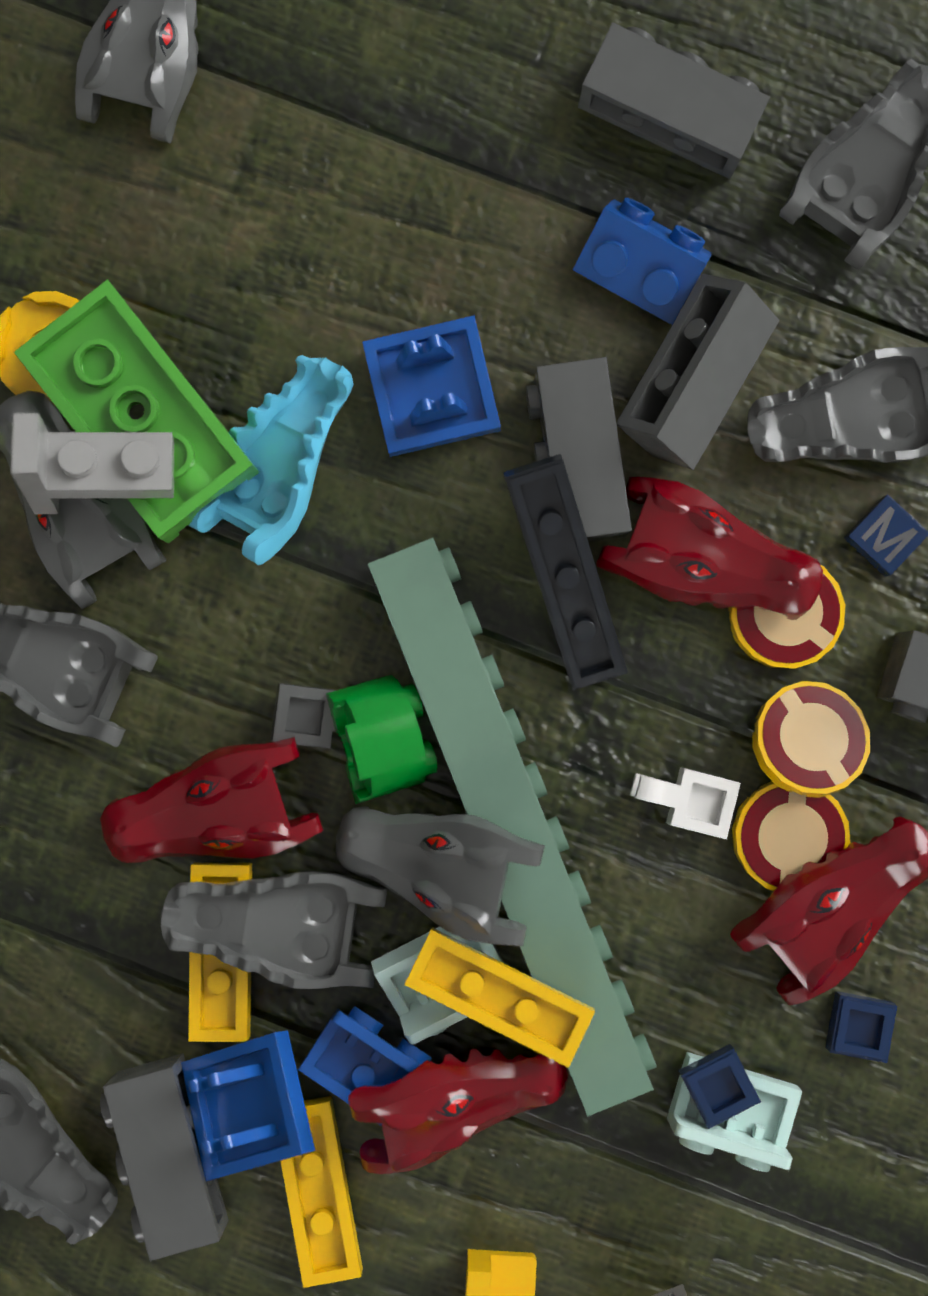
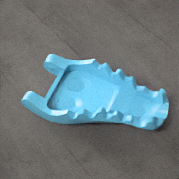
[188,355,354,565]

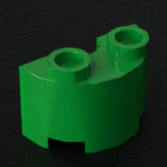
[326,675,438,804]

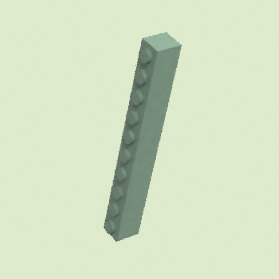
[368,538,657,1117]

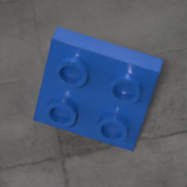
[362,315,501,457]
[181,1030,315,1182]

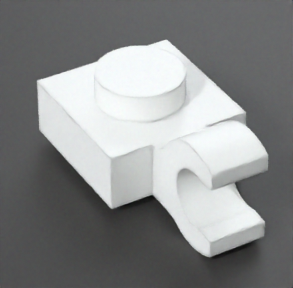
[630,767,741,840]

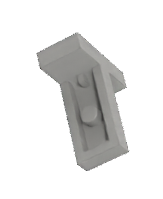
[11,413,174,514]

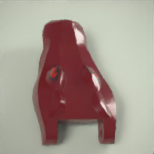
[596,477,823,620]
[100,737,324,863]
[730,816,928,1005]
[348,1049,568,1174]

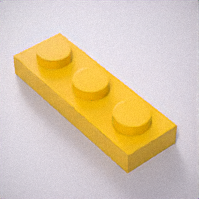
[188,862,252,1042]
[404,928,595,1068]
[281,1096,363,1288]

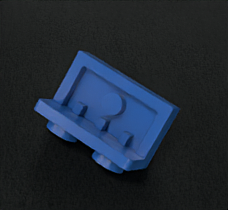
[573,198,712,325]
[298,1006,432,1126]

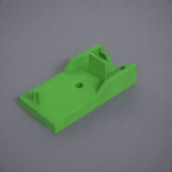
[14,279,259,543]

